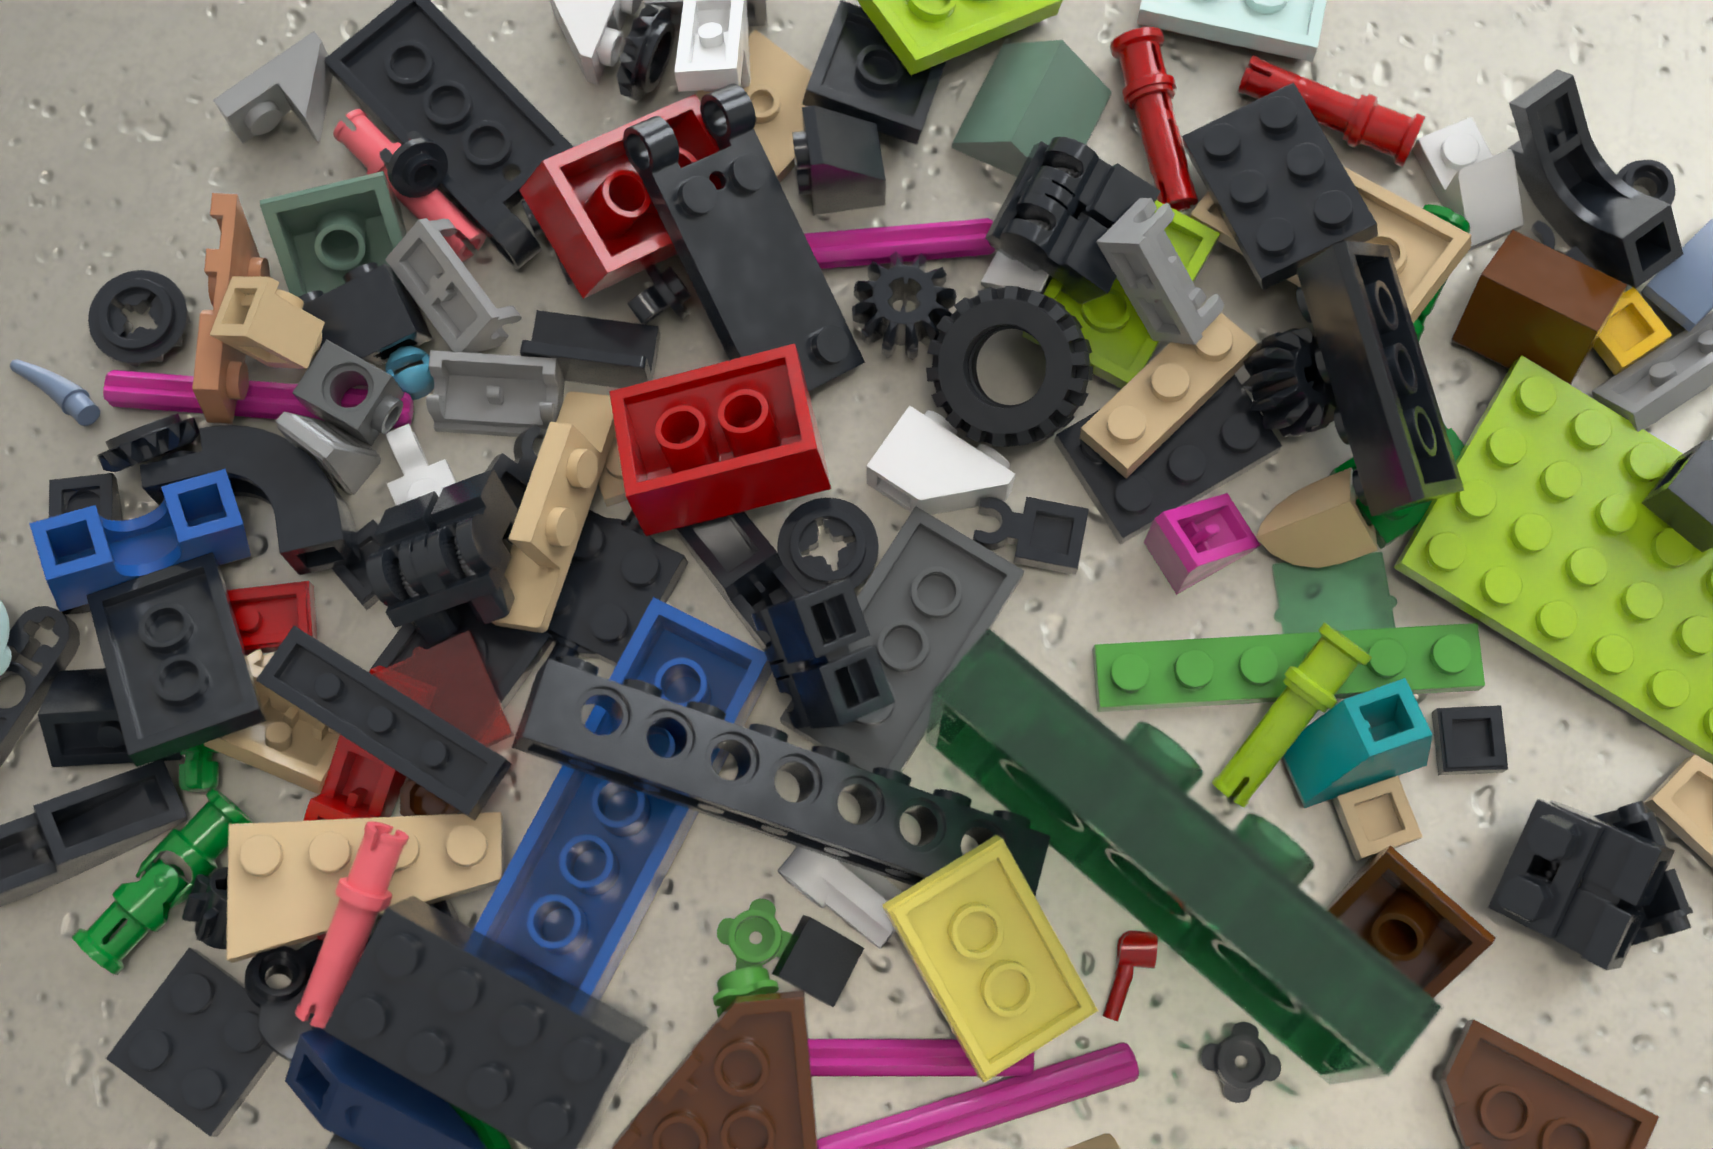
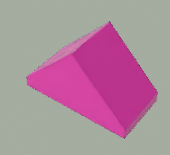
[1144,493,1261,595]

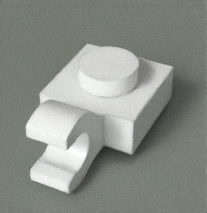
[386,424,457,505]

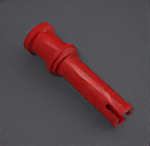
[1110,27,1199,212]
[1238,56,1426,167]

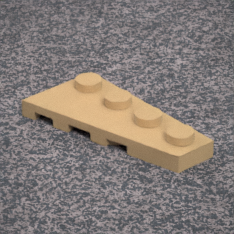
[227,812,504,963]

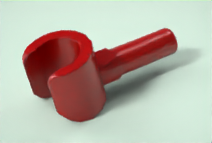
[1103,930,1158,1021]

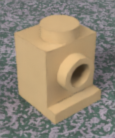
[210,276,325,369]

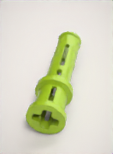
[1211,622,1372,808]

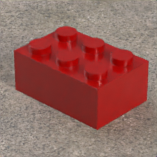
[519,94,721,299]

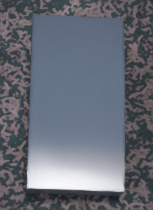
[1641,218,1713,332]

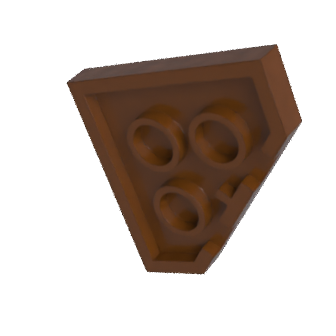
[612,991,818,1149]
[1439,1019,1659,1149]

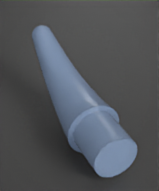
[10,359,100,426]

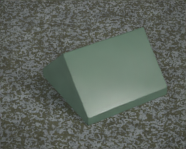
[952,40,1112,177]
[260,171,407,297]

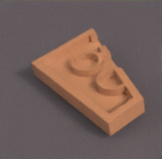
[192,193,270,424]

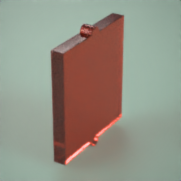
[372,631,514,747]

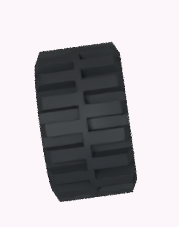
[926,286,1093,447]

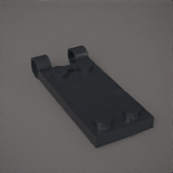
[325,0,574,270]
[623,84,865,391]

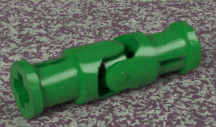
[72,787,255,975]

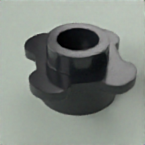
[1201,1022,1281,1103]

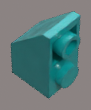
[1282,678,1433,808]

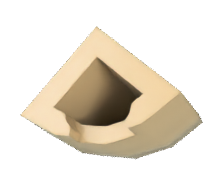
[1256,468,1378,568]

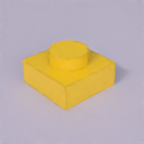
[1593,287,1672,375]

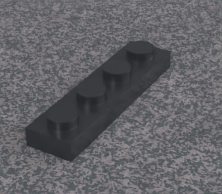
[256,626,512,820]

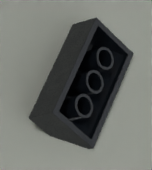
[1296,241,1464,517]

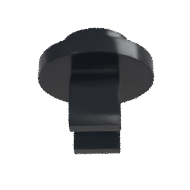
[380,131,448,198]
[627,264,692,324]

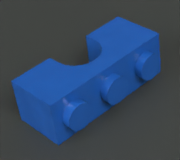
[29,469,251,612]

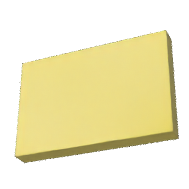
[882,835,1098,1083]

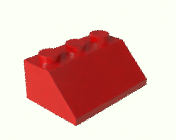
[609,344,831,536]

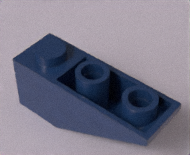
[285,1027,487,1149]

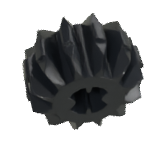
[852,251,957,360]
[1241,327,1338,437]

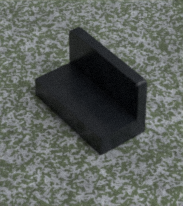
[520,310,661,388]
[38,668,183,767]

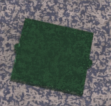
[1272,552,1397,634]

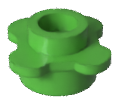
[717,899,792,970]
[713,967,779,1018]

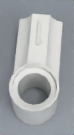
[778,846,902,949]

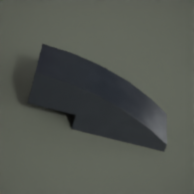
[674,511,806,651]
[0,758,187,907]

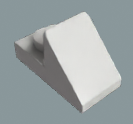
[674,0,751,92]
[1412,117,1524,251]

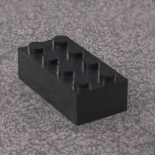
[324,896,649,1149]

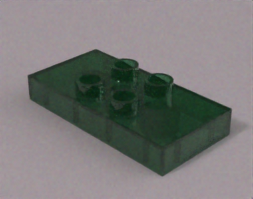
[926,628,1442,1085]

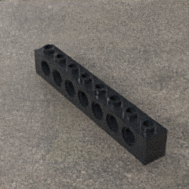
[511,656,1051,896]

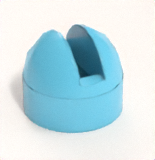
[385,346,434,400]

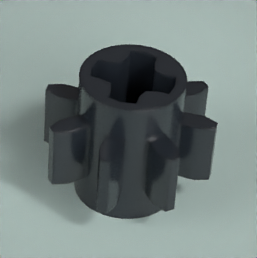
[182,867,228,949]

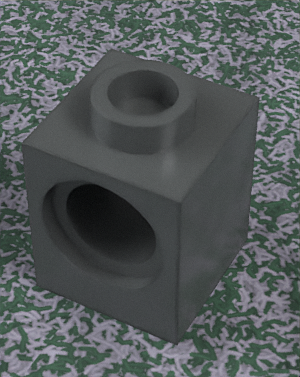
[293,339,404,446]

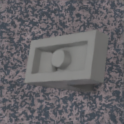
[213,31,333,143]

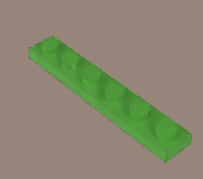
[1092,623,1485,712]

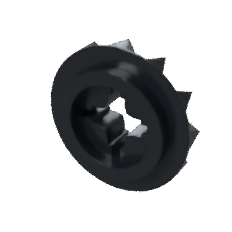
[616,4,675,101]
[88,270,191,368]
[97,413,200,472]
[777,498,879,592]

